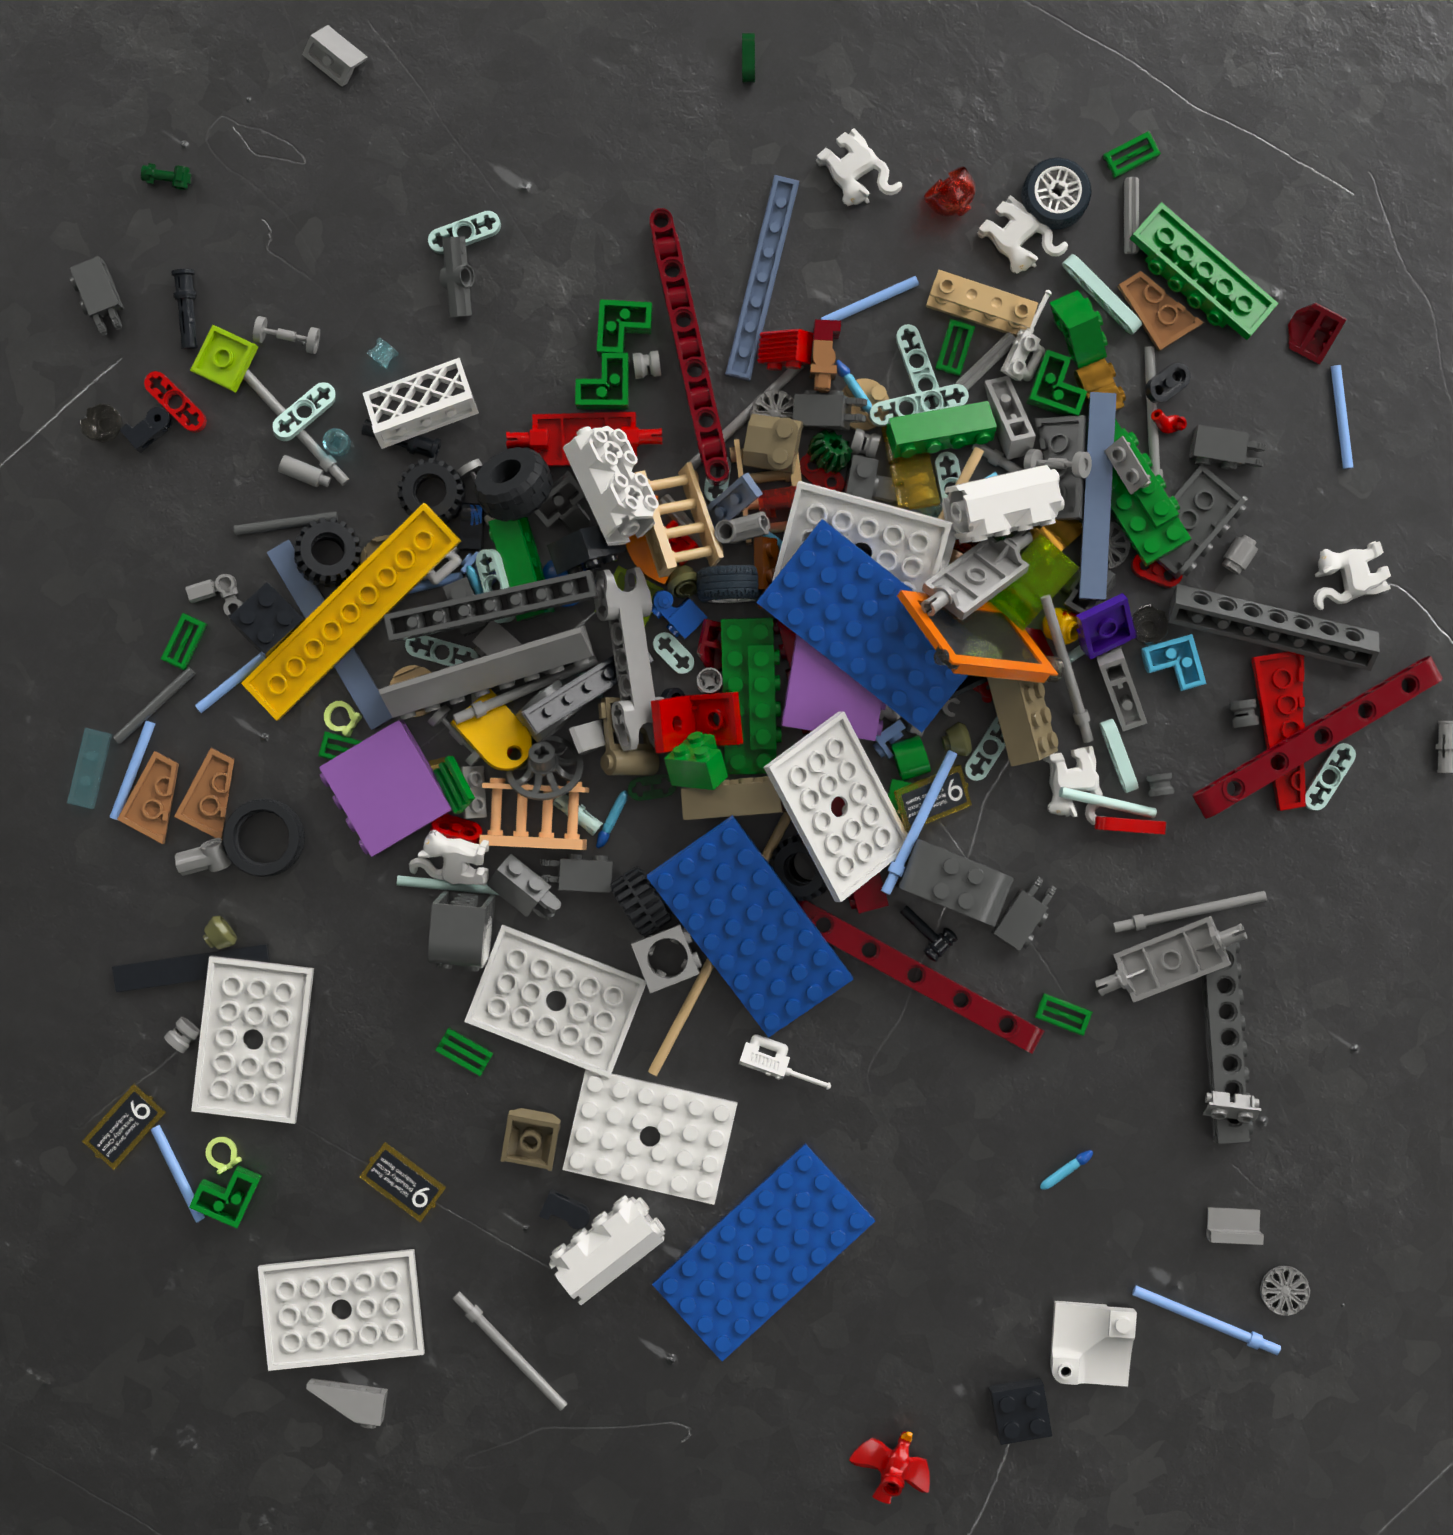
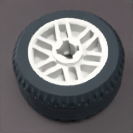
[1021,157,1092,230]
[697,565,763,603]

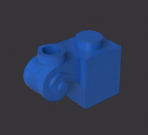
[651,590,708,639]

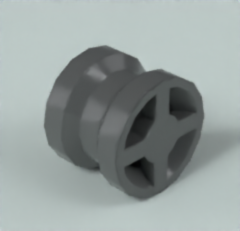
[1146,773,1175,797]

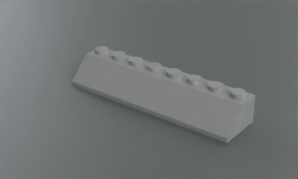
[378,625,594,720]

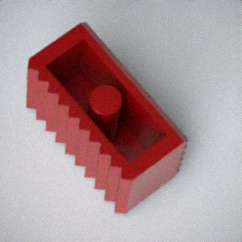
[757,329,813,371]

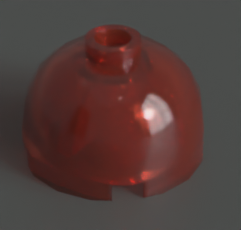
[924,166,976,217]

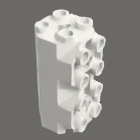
[563,426,659,546]
[942,465,1065,543]
[549,1195,665,1305]

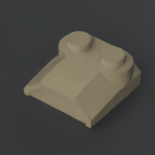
[743,414,803,474]
[501,1108,561,1171]

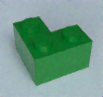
[1050,290,1108,369]
[597,299,653,357]
[1026,350,1087,417]
[575,353,629,410]
[664,732,728,790]
[189,1165,262,1228]

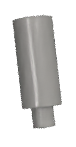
[278,455,331,488]

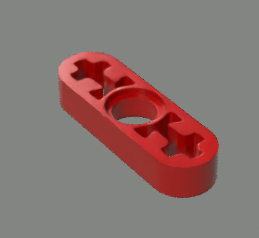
[144,371,207,433]
[1095,816,1166,835]

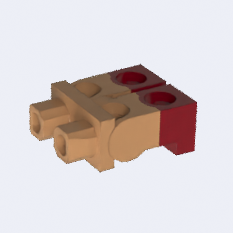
[809,319,841,393]

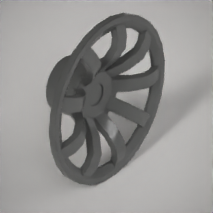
[506,736,583,800]

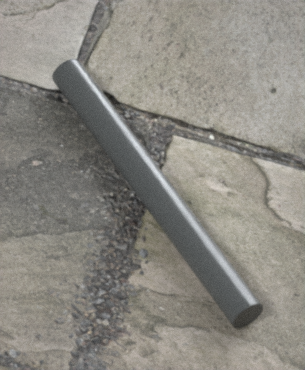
[234,511,338,536]
[113,667,196,744]

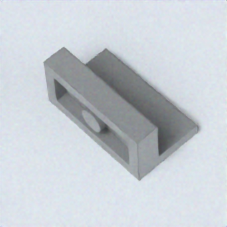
[302,25,367,87]
[1206,1207,1264,1245]

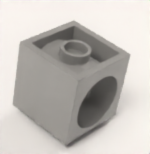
[631,923,703,993]

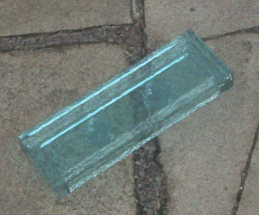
[67,728,112,809]

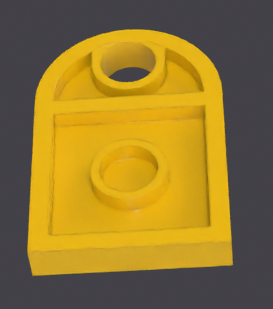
[451,689,532,771]

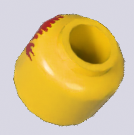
[1043,607,1079,645]

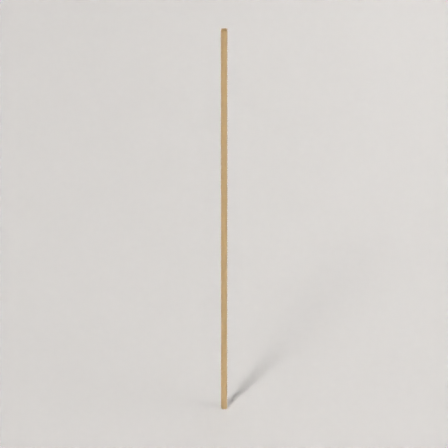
[648,447,984,1076]

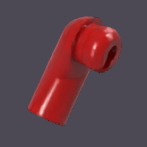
[1151,409,1187,433]

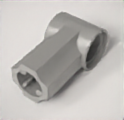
[714,512,771,544]
[175,838,231,876]

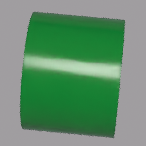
[890,735,931,781]

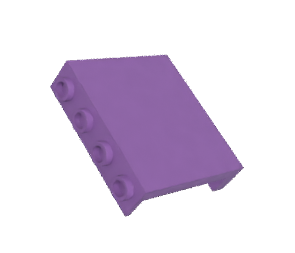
[781,634,886,741]
[319,720,453,857]

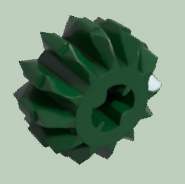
[807,429,853,474]

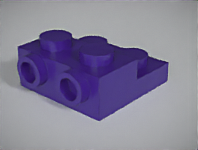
[1076,593,1136,660]

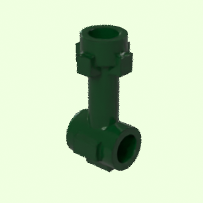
[141,163,192,190]

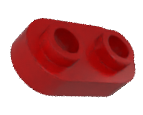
[800,454,844,492]
[1131,554,1183,588]
[430,814,482,844]

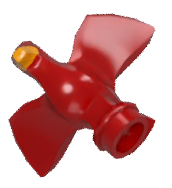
[849,1431,930,1504]

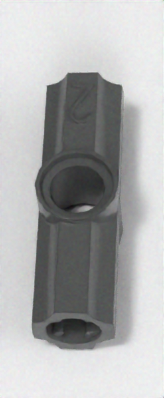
[440,236,475,317]

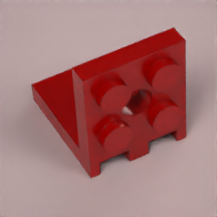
[651,692,743,753]

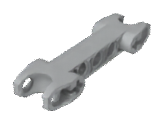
[594,567,664,751]

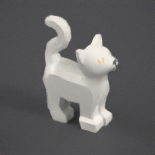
[816,128,902,206]
[977,195,1068,274]
[1313,541,1391,610]
[1043,746,1106,825]
[409,830,489,886]

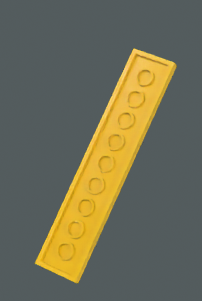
[241,503,461,721]

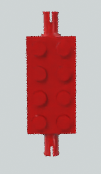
[506,412,663,467]

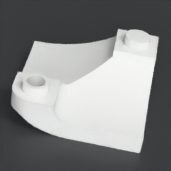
[1050,1301,1137,1387]

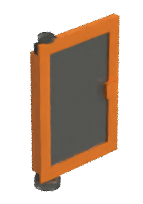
[897,590,1064,683]

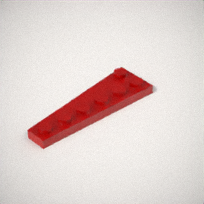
[1251,651,1305,811]

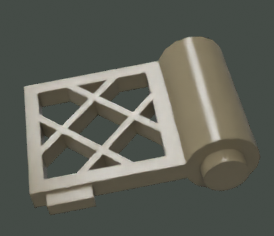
[598,697,659,775]

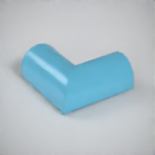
[1141,634,1207,691]

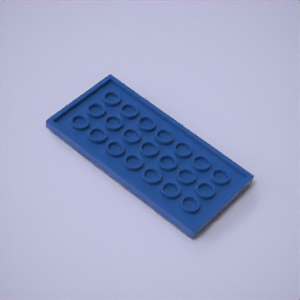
[756,519,988,732]
[647,815,854,1038]
[652,1143,875,1361]

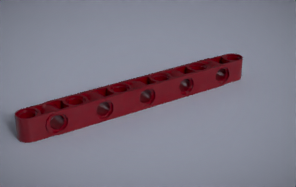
[650,208,729,486]
[1192,656,1443,819]
[795,897,1045,1054]

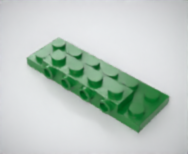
[1129,202,1279,340]
[1086,419,1192,567]
[721,617,782,775]

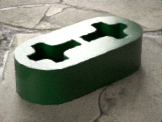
[742,33,755,83]
[628,774,677,801]

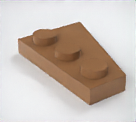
[1117,271,1204,352]
[174,747,235,839]
[117,751,179,844]

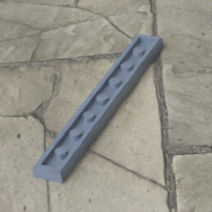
[725,175,799,382]
[1079,392,1116,601]
[267,539,395,730]

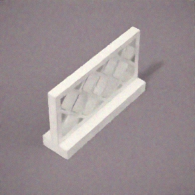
[363,358,479,449]

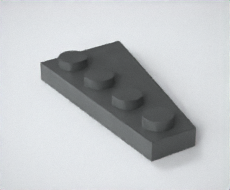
[1035,415,1087,521]

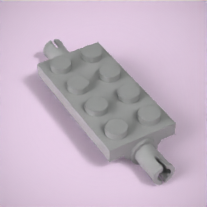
[921,530,1033,620]
[1095,916,1247,1003]

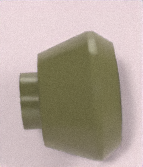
[667,565,697,599]
[941,722,972,757]
[203,916,237,949]

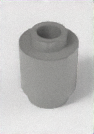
[1222,535,1258,575]

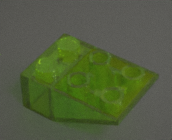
[989,533,1079,630]

